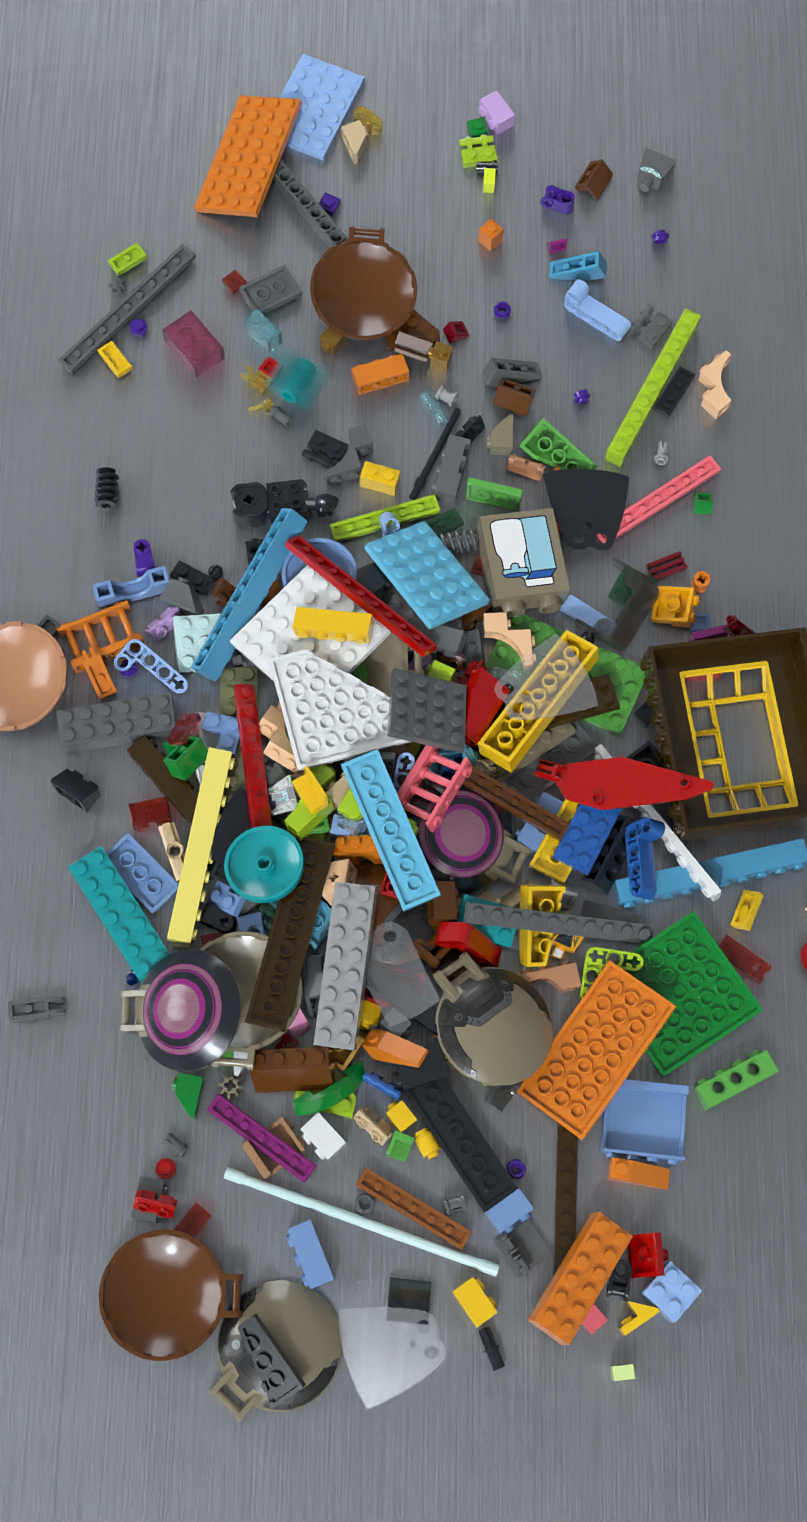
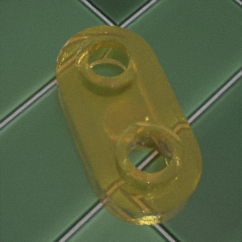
[353,106,383,135]

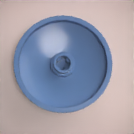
[282,538,357,587]

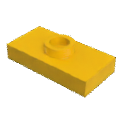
[97,341,133,378]

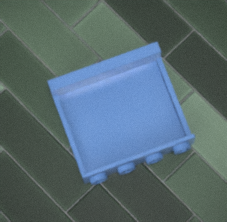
[601,1079,689,1165]

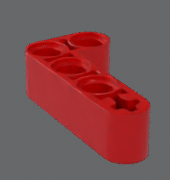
[435,922,502,967]

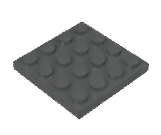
[387,668,467,753]

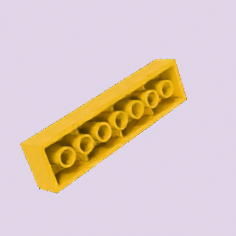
[478,630,599,773]

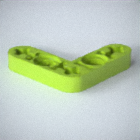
[580,947,643,1000]

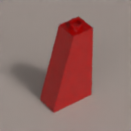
[465,667,510,747]

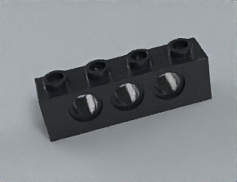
[581,814,635,895]

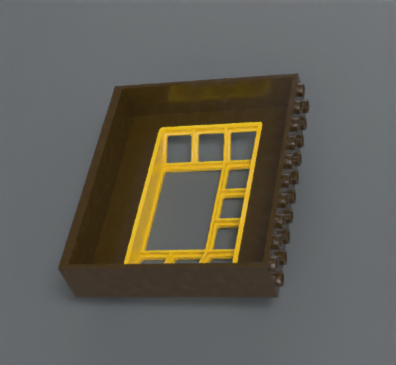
[640,627,807,842]

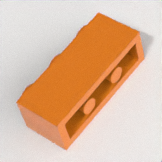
[351,354,409,395]

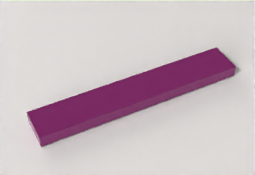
[207,1094,317,1183]

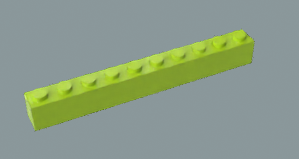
[605,308,702,468]

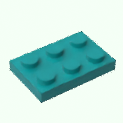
[456,894,516,948]

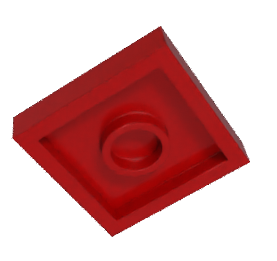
[628,1232,669,1278]

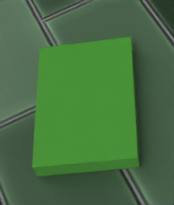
[466,477,523,512]

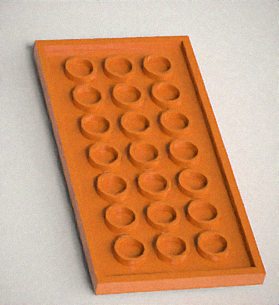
[194,95,302,217]
[517,960,676,1141]

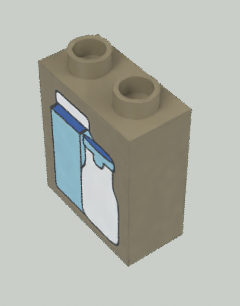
[476,508,570,618]

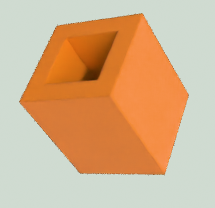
[478,218,504,251]

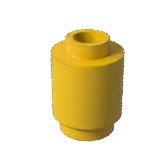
[414,1127,441,1160]

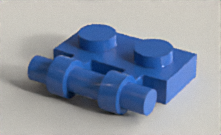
[363,1071,403,1100]

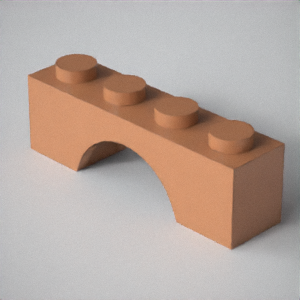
[520,961,581,993]

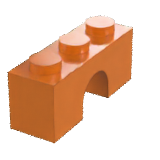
[333,835,383,865]

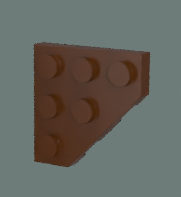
[386,309,440,351]

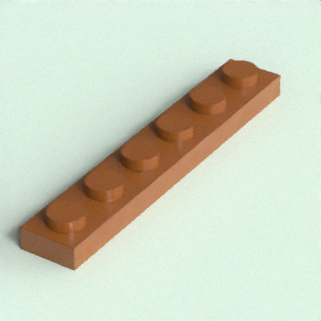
[355,1167,472,1251]

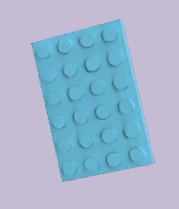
[364,521,490,630]

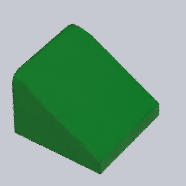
[693,492,714,514]

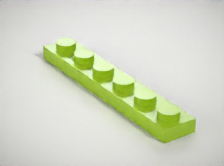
[330,494,440,543]

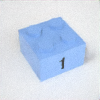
[640,1261,702,1323]

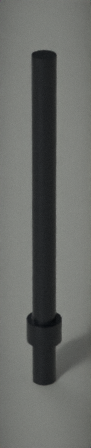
[409,408,461,500]

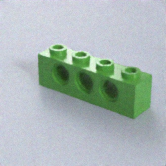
[694,1050,779,1111]

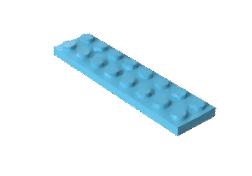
[341,749,441,912]

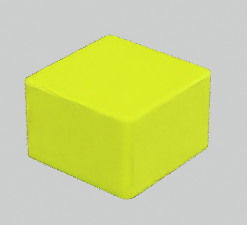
[483,168,496,193]

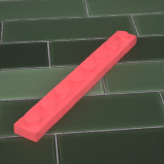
[596,455,721,544]

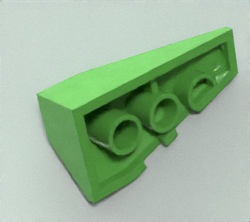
[519,418,598,470]

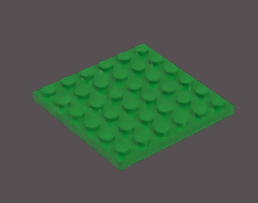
[595,911,763,1077]

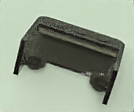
[575,557,659,651]

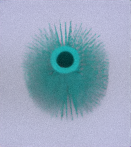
[265,347,330,413]

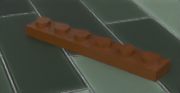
[462,767,570,841]

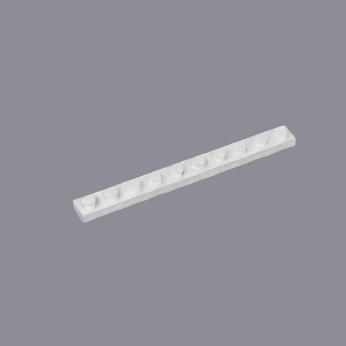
[594,744,721,902]

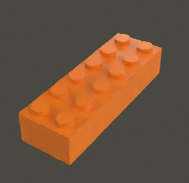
[528,1212,633,1345]

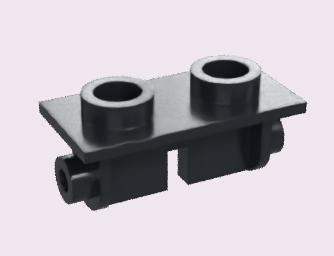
[455,415,485,445]

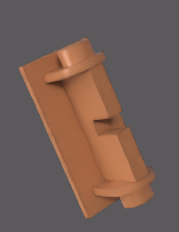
[506,454,546,481]

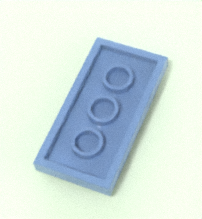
[106,833,179,915]

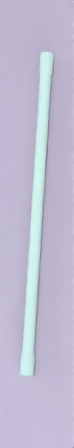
[224,1167,500,1277]

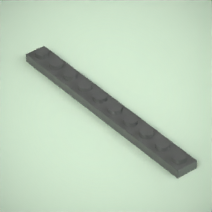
[58,244,196,374]
[463,902,654,944]

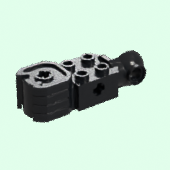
[230,479,339,529]

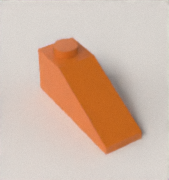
[362,1029,429,1068]
[607,1157,670,1190]

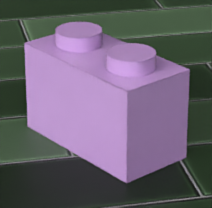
[478,90,515,135]

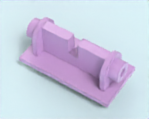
[145,606,182,643]

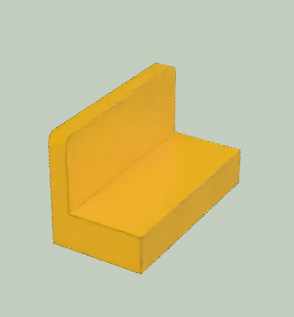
[292,766,329,815]

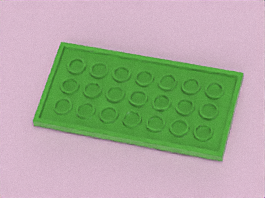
[486,614,645,736]

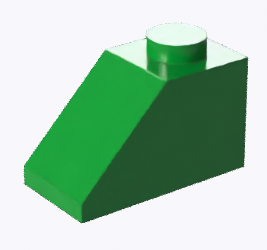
[172,1073,204,1120]

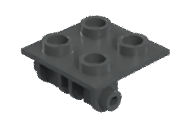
[495,1219,552,1278]

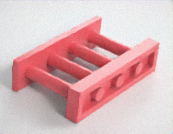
[397,745,473,832]

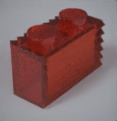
[129,796,173,832]

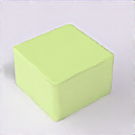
[610,1364,636,1381]

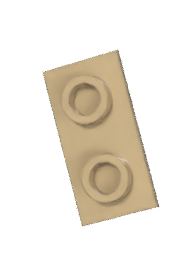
[353,1105,394,1146]

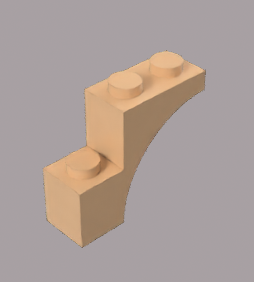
[698,350,732,419]
[483,612,536,672]
[259,705,298,773]

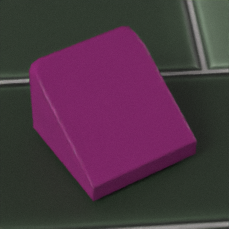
[546,238,568,254]

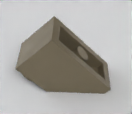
[487,415,513,456]

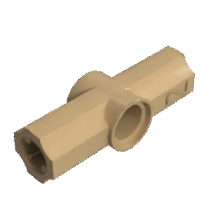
[158,822,185,882]

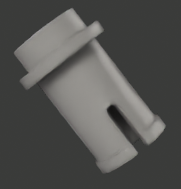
[654,441,669,465]

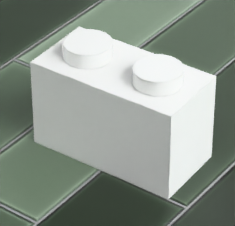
[300,1112,346,1161]

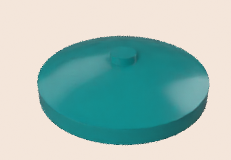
[224,826,304,903]

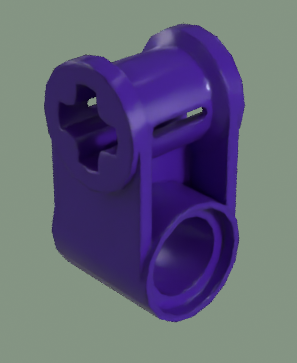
[540,185,575,214]
[134,539,155,577]

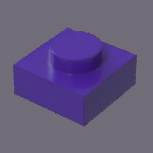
[319,192,341,216]

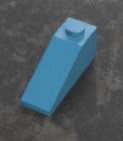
[549,251,607,281]

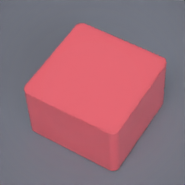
[582,1304,607,1334]

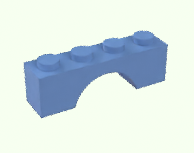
[92,566,170,610]

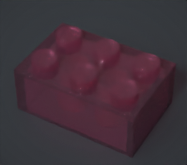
[162,310,225,378]

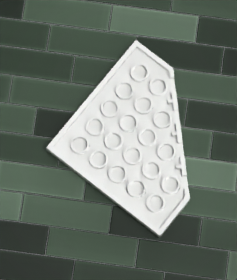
[268,650,411,771]

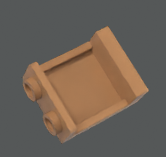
[241,1116,306,1181]

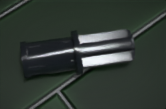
[479,1327,505,1371]

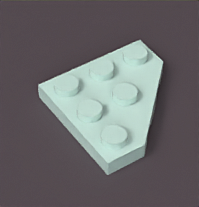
[173,614,221,673]

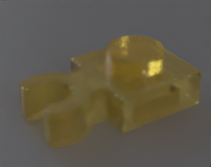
[240,366,274,396]

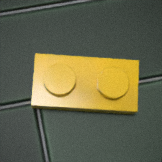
[730,890,764,931]

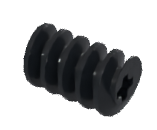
[94,467,119,508]

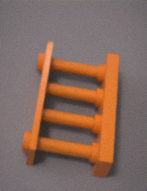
[56,601,145,674]

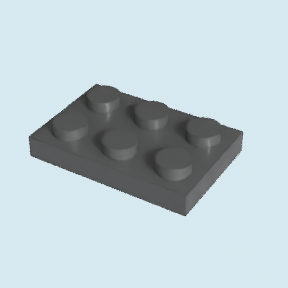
[238,265,302,318]

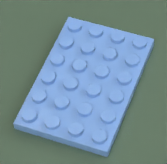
[279,54,365,161]

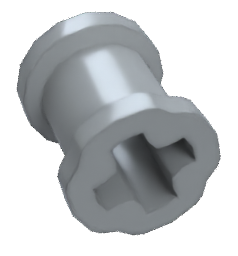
[435,385,459,407]

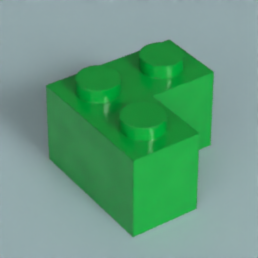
[163,732,208,780]

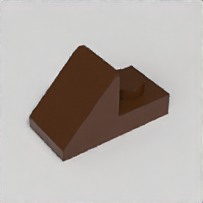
[212,578,236,608]

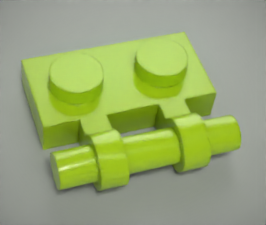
[459,134,498,168]

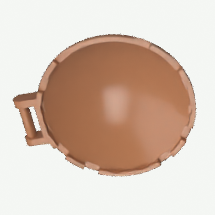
[0,621,67,731]

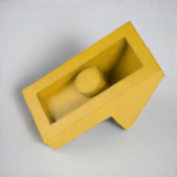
[618,1301,660,1336]

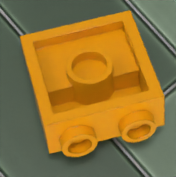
[651,586,700,628]

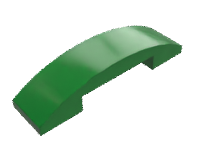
[292,1061,365,1116]

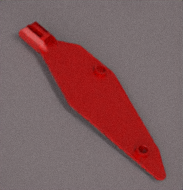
[534,757,714,810]

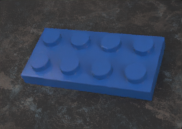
[553,804,622,876]

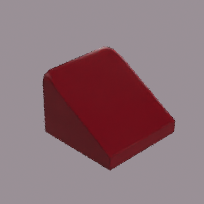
[443,321,470,343]

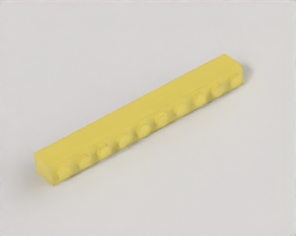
[167,747,235,945]

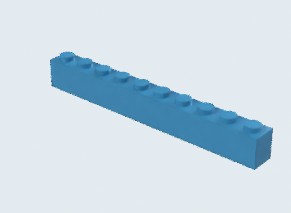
[191,508,307,681]
[613,838,807,908]

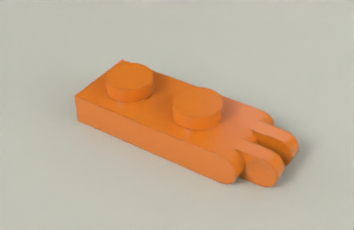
[81,647,117,700]

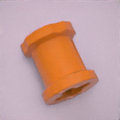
[691,571,710,593]

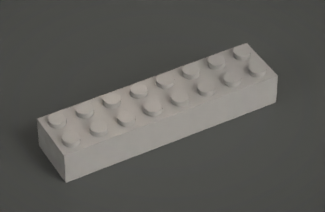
[313,881,378,1050]

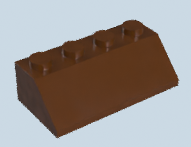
[250,1047,335,1093]

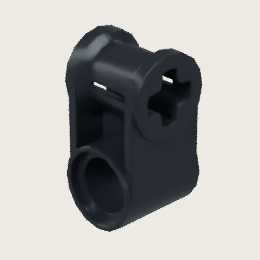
[200,902,236,934]
[606,1259,632,1302]

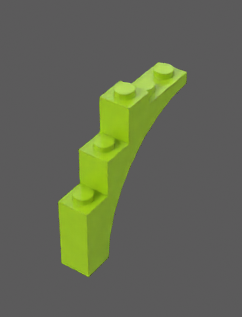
[284,763,337,841]

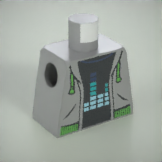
[268,775,301,819]

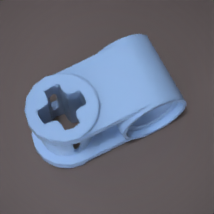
[379,512,401,537]

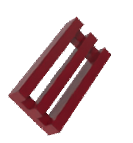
[646,551,688,582]

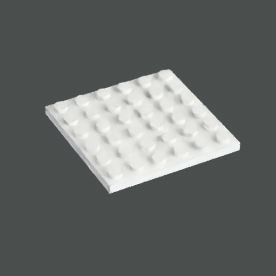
[230,565,391,681]

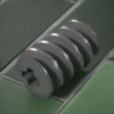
[439,529,478,555]

